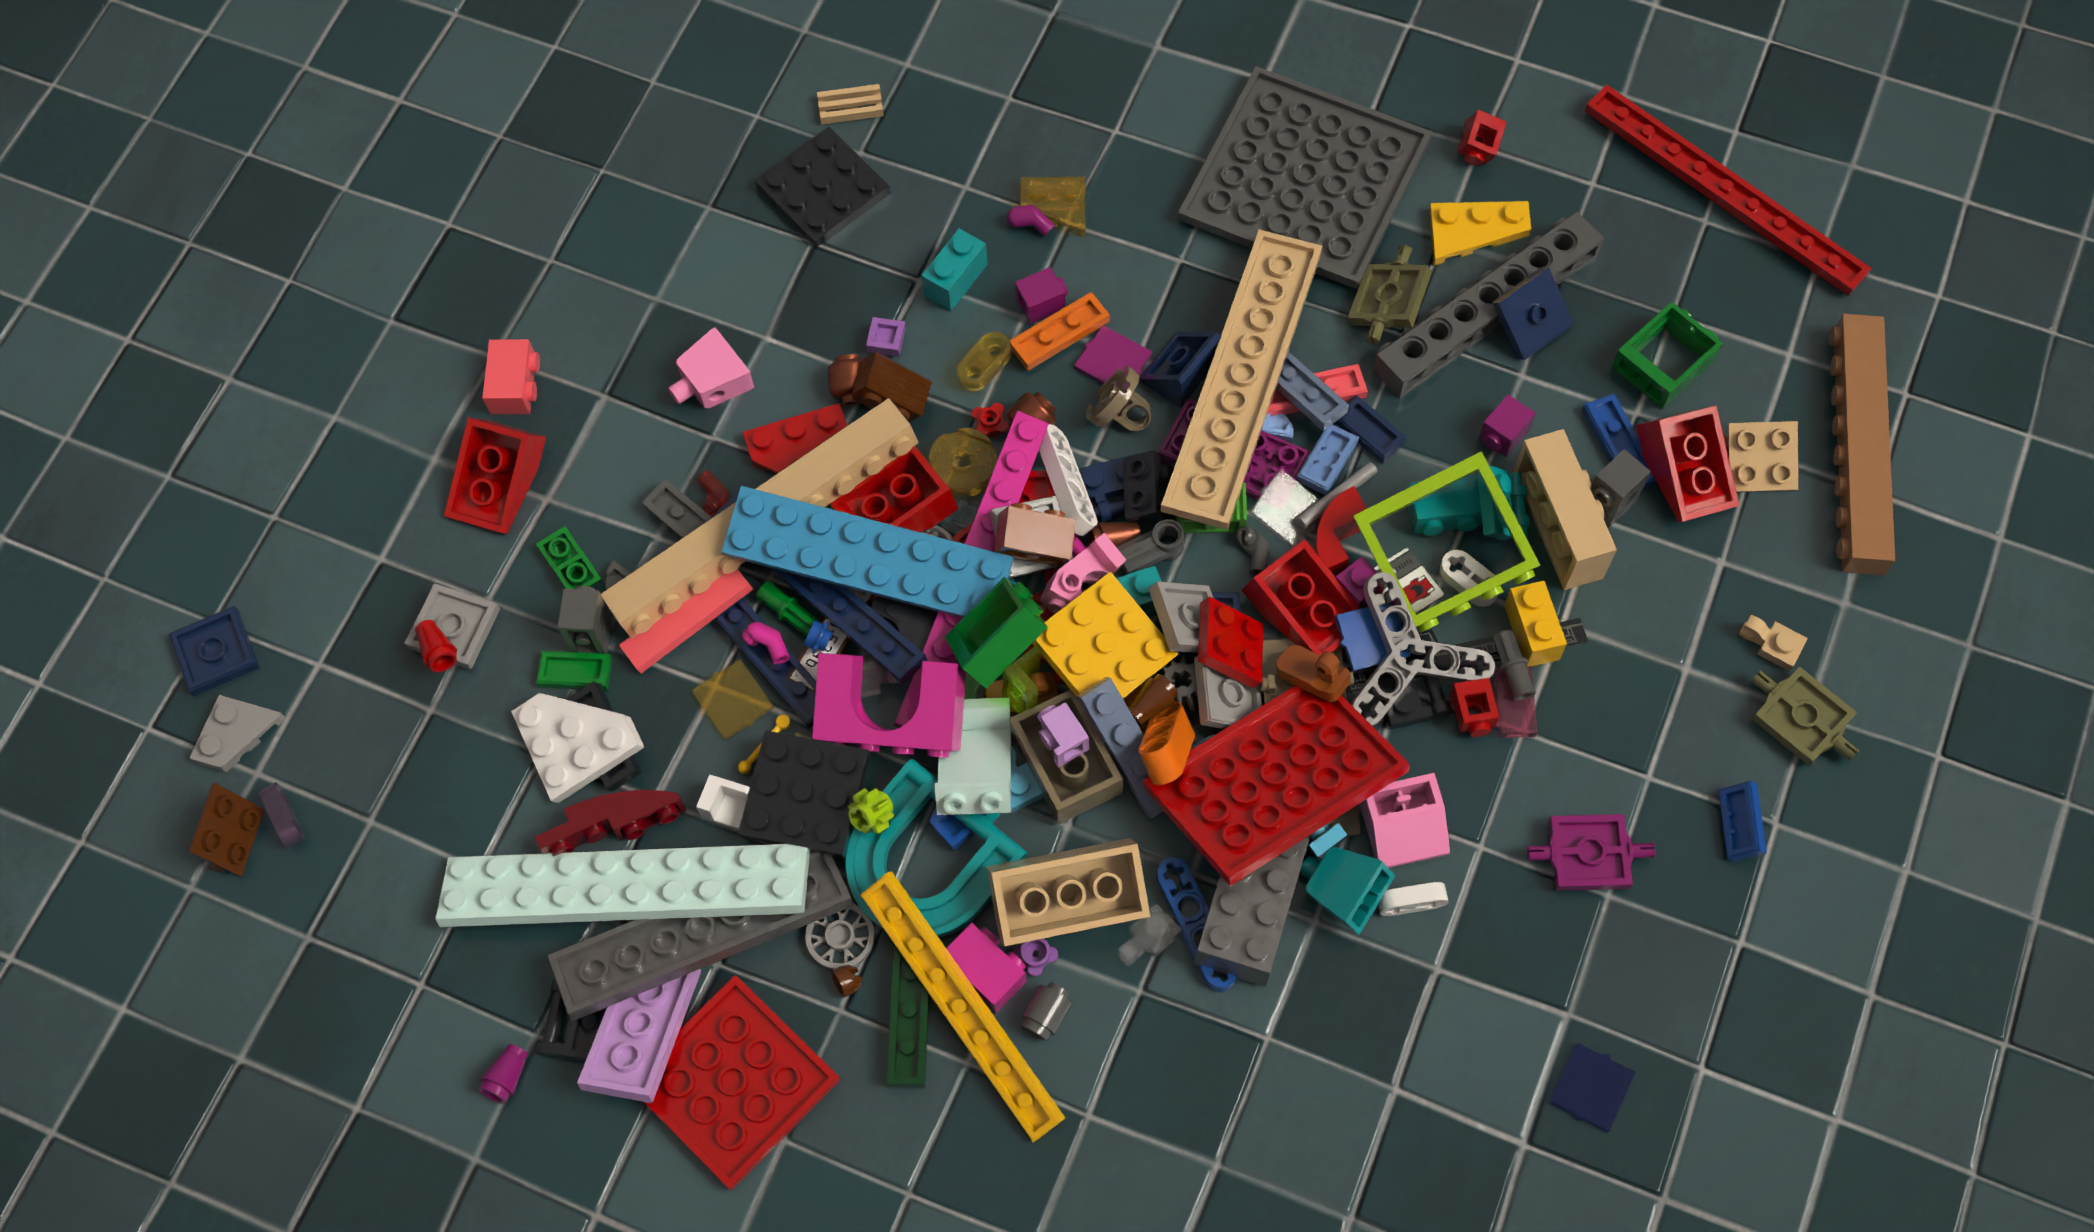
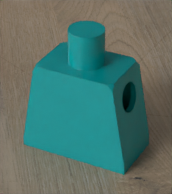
[1300,847,1395,935]

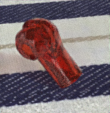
[697,470,729,517]

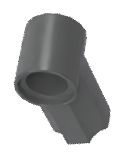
[1116,519,1184,575]

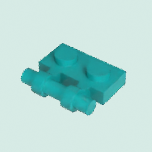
[1477,465,1530,540]

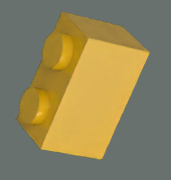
[1504,581,1567,668]

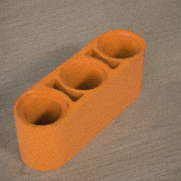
[1138,701,1195,785]

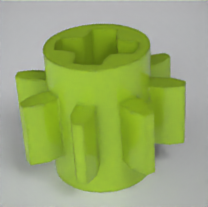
[848,788,894,835]

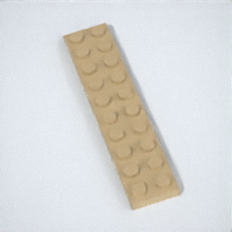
[1161,230,1323,530]

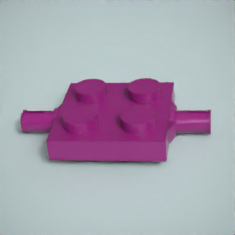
[1526,814,1655,891]

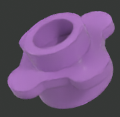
[1014,938,1058,977]

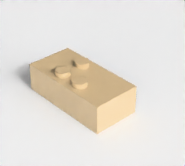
[1513,429,1617,590]
[986,838,1151,946]

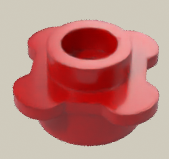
[972,403,1009,437]

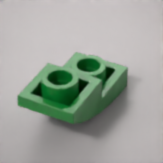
[536,526,602,589]

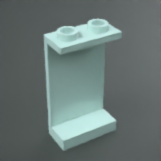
[935,698,1011,815]

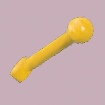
[738,715,791,774]

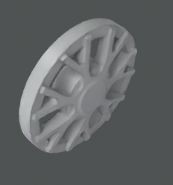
[805,904,875,970]

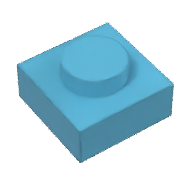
[1307,823,1347,857]

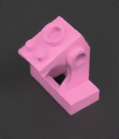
[1040,533,1127,614]

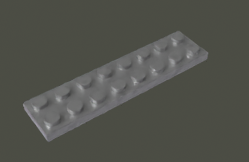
[548,851,853,1021]

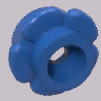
[803,620,833,654]

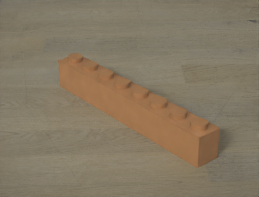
[1829,314,1895,576]

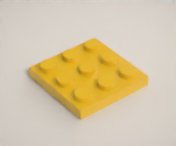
[1033,572,1179,699]

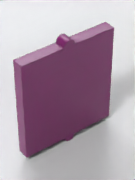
[1074,326,1152,384]

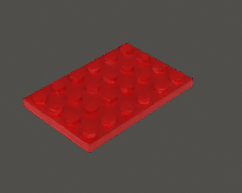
[1143,686,1409,886]

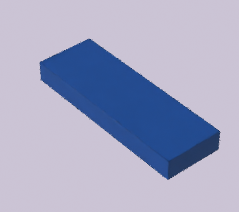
[1582,394,1657,488]

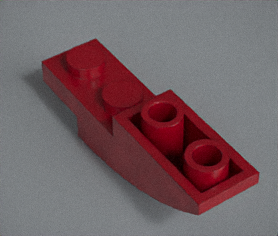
[535,790,687,857]

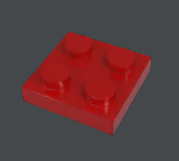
[1198,596,1264,688]

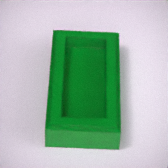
[536,651,613,691]

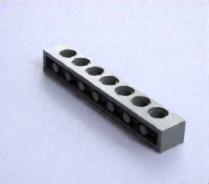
[1373,212,1604,399]

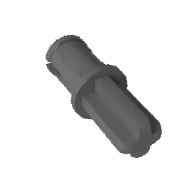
[1493,630,1536,701]

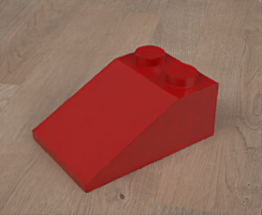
[1636,405,1740,522]
[444,417,546,534]
[830,446,959,532]
[1241,539,1361,656]

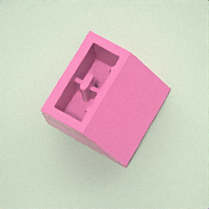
[1359,773,1450,868]

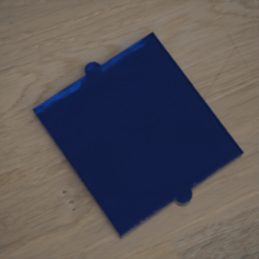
[1550,1043,1636,1132]

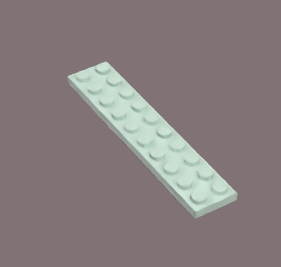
[436,844,810,927]

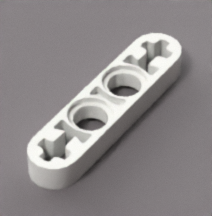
[1039,424,1098,536]

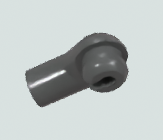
[1236,526,1270,576]

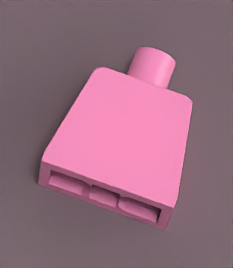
[668,327,755,409]

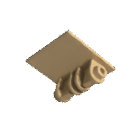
[1723,421,1799,492]

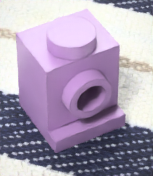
[1037,702,1089,768]

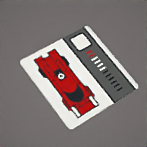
[1374,548,1444,623]

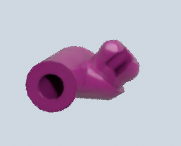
[1006,205,1055,236]

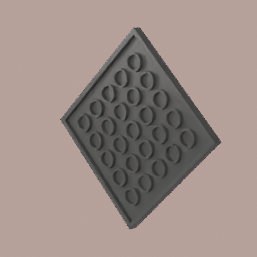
[1177,66,1433,290]

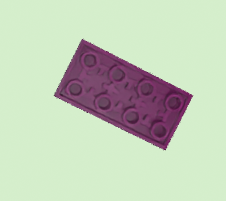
[1158,399,1310,511]

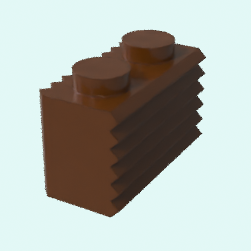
[852,351,932,422]

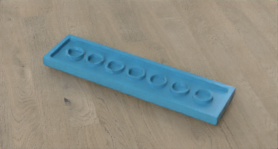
[721,486,1014,618]

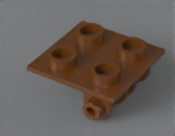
[188,783,265,877]

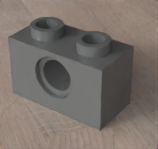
[1590,449,1651,528]
[557,586,613,654]

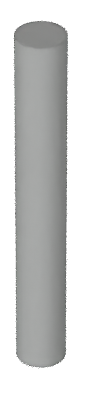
[1296,462,1378,529]

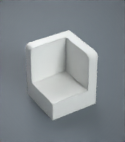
[696,774,750,830]

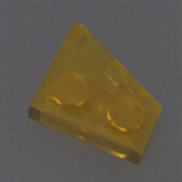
[1021,177,1085,237]

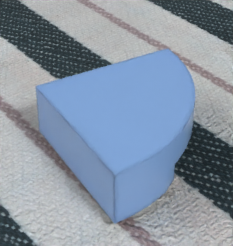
[1262,404,1294,442]

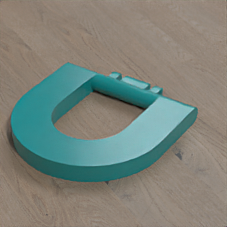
[846,759,1028,938]

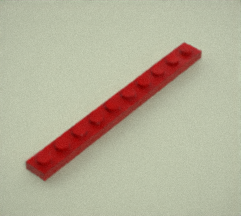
[1585,84,1872,296]

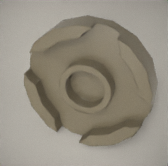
[1086,365,1151,431]

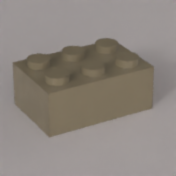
[1009,690,1123,825]

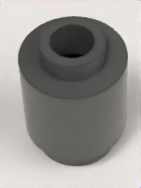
[1021,982,1072,1042]

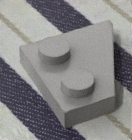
[189,695,285,772]

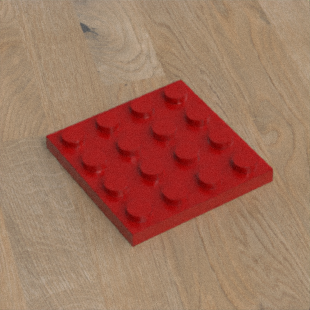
[644,975,841,1191]

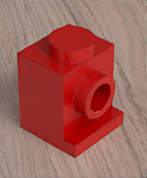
[1457,109,1507,166]
[1449,678,1499,737]

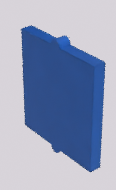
[1334,601,1411,672]

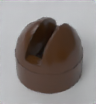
[831,965,862,998]

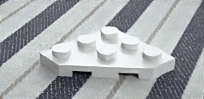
[511,693,644,803]

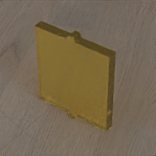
[692,659,774,740]

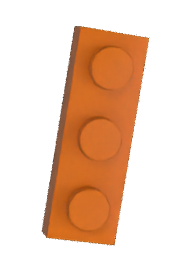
[1009,292,1110,371]

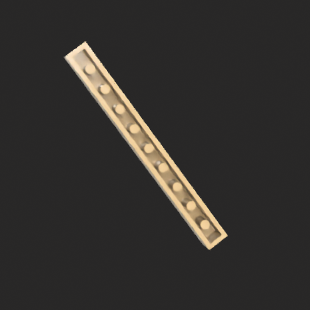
[601,398,919,639]

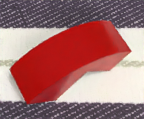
[1314,486,1367,577]

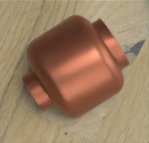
[827,354,862,406]
[1006,392,1057,430]

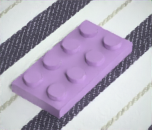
[577,969,701,1103]

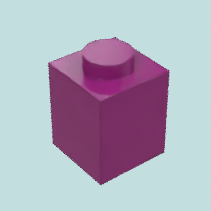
[1015,267,1068,324]
[1479,394,1536,457]
[1336,556,1385,609]

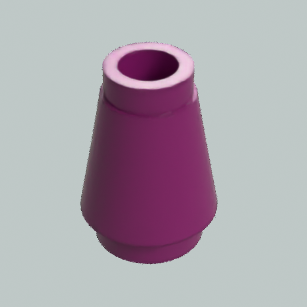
[478,1044,528,1104]

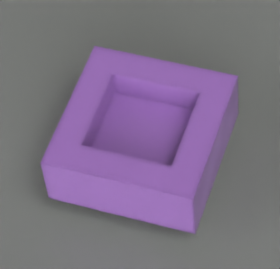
[866,317,906,357]

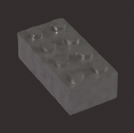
[1194,837,1309,987]

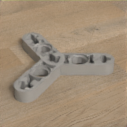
[1350,572,1495,725]

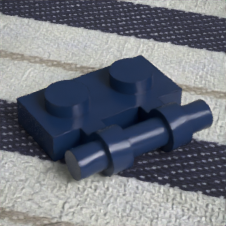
[1078,454,1137,522]

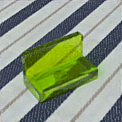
[1002,645,1041,714]

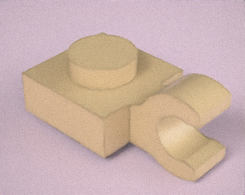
[1739,615,1808,671]

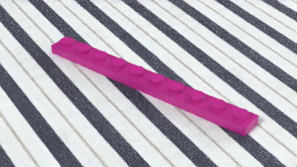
[894,411,1049,728]

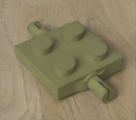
[1348,245,1432,345]
[1751,666,1860,766]

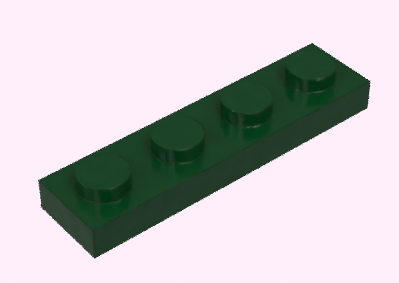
[886,944,930,1088]

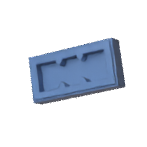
[1296,424,1359,495]

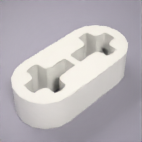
[1439,550,1498,607]
[1378,882,1449,916]

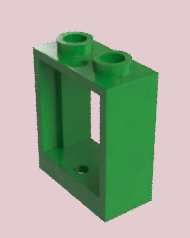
[1611,301,1723,409]
[945,576,1048,689]

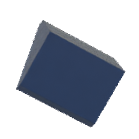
[1139,332,1221,408]

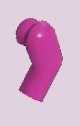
[742,622,790,665]

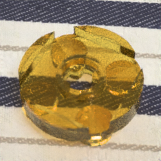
[929,428,997,496]

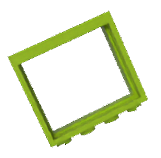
[1353,451,1540,633]

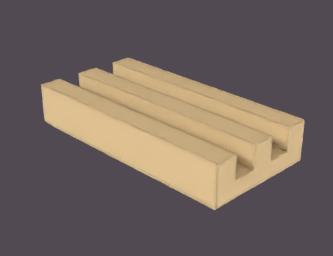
[817,84,884,125]

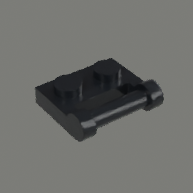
[1370,648,1453,730]
[535,979,607,1061]

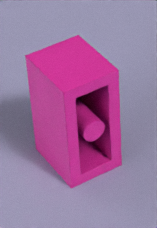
[946,923,1027,1014]

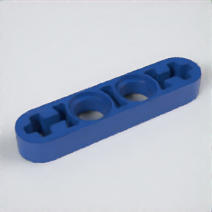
[1156,857,1237,992]

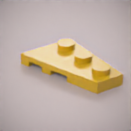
[1429,201,1531,266]

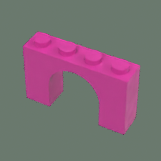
[812,653,966,757]

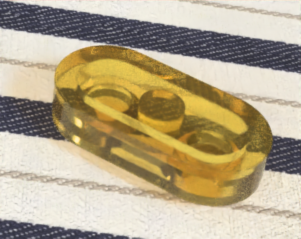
[957,332,1012,391]

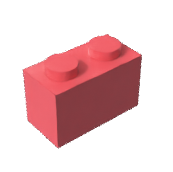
[482,339,540,414]

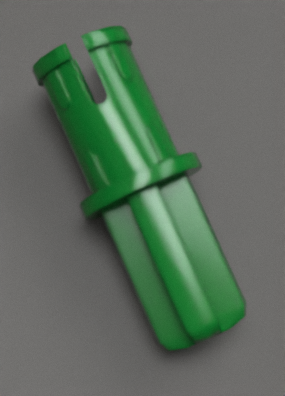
[756,581,819,636]

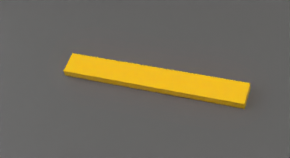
[860,871,1066,1142]

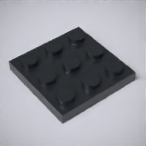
[754,127,891,248]
[738,731,871,858]

